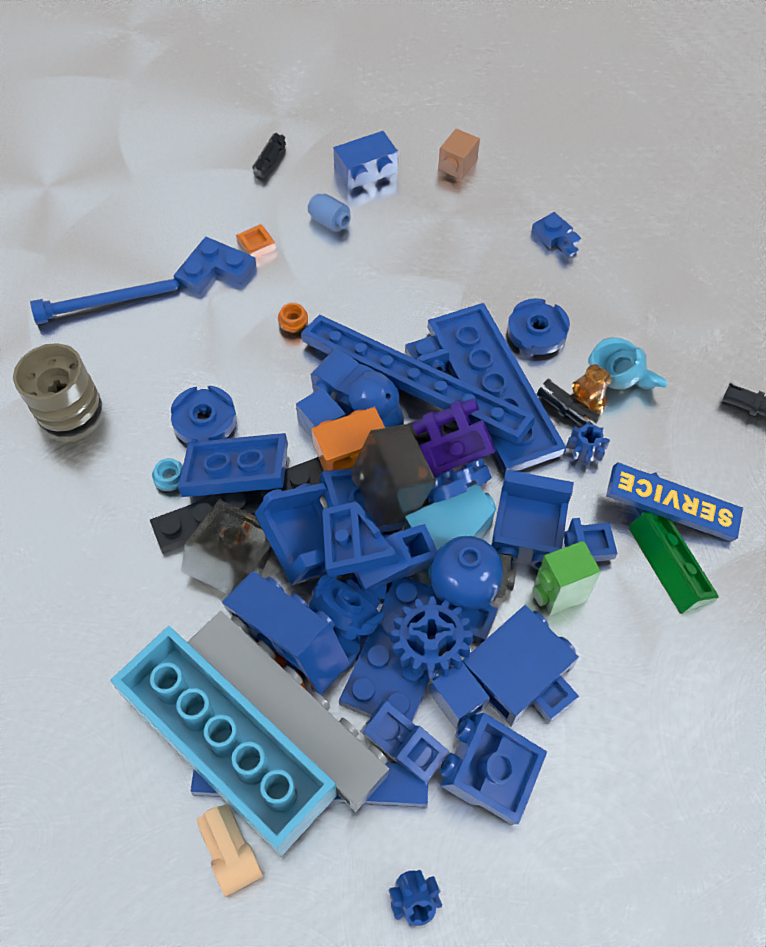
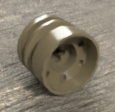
[13,343,100,431]

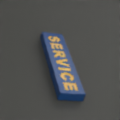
[606,462,743,542]

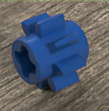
[566,422,610,465]
[388,870,442,926]

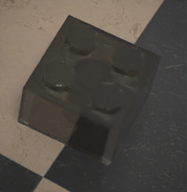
[351,424,436,527]

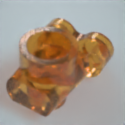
[572,364,612,414]

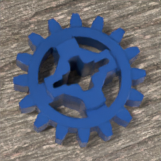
[391,597,473,679]

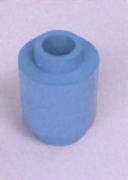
[308,193,351,232]

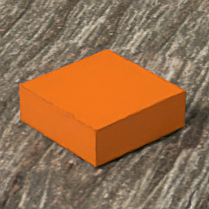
[236,224,276,258]

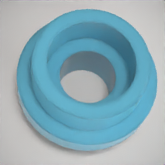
[152,458,183,491]

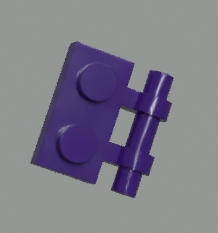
[413,398,496,476]

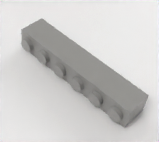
[187,610,389,813]

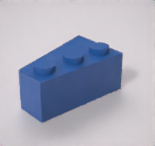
[222,571,350,695]

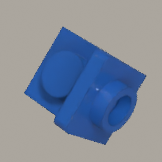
[405,335,450,372]

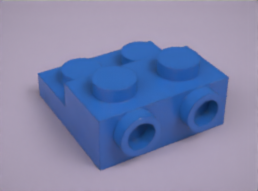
[439,712,548,824]

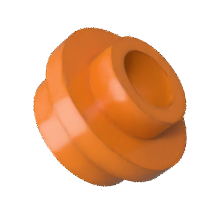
[278,303,308,332]

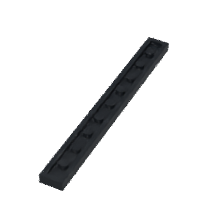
[150,412,459,554]

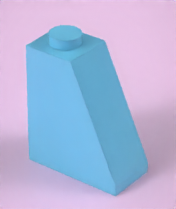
[404,484,496,576]

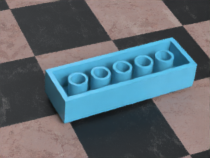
[110,626,338,856]

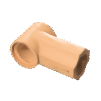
[196,803,263,897]

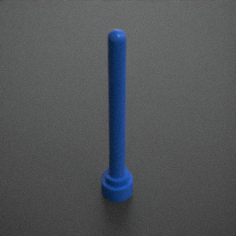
[30,279,179,325]

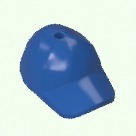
[349,370,404,431]

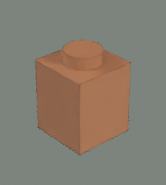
[438,128,480,179]

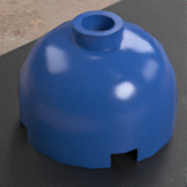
[430,536,504,611]

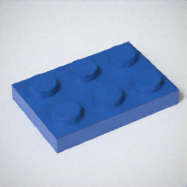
[178,433,288,497]

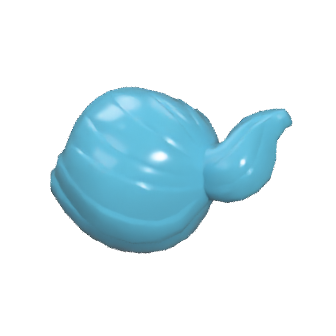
[588,337,668,390]

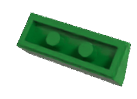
[629,512,719,613]

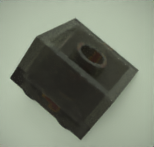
[181,499,273,594]

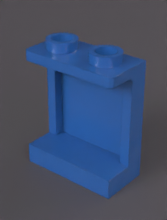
[491,469,574,569]
[254,483,328,585]
[462,605,579,727]

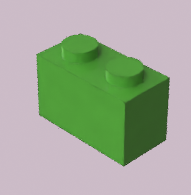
[533,541,601,616]

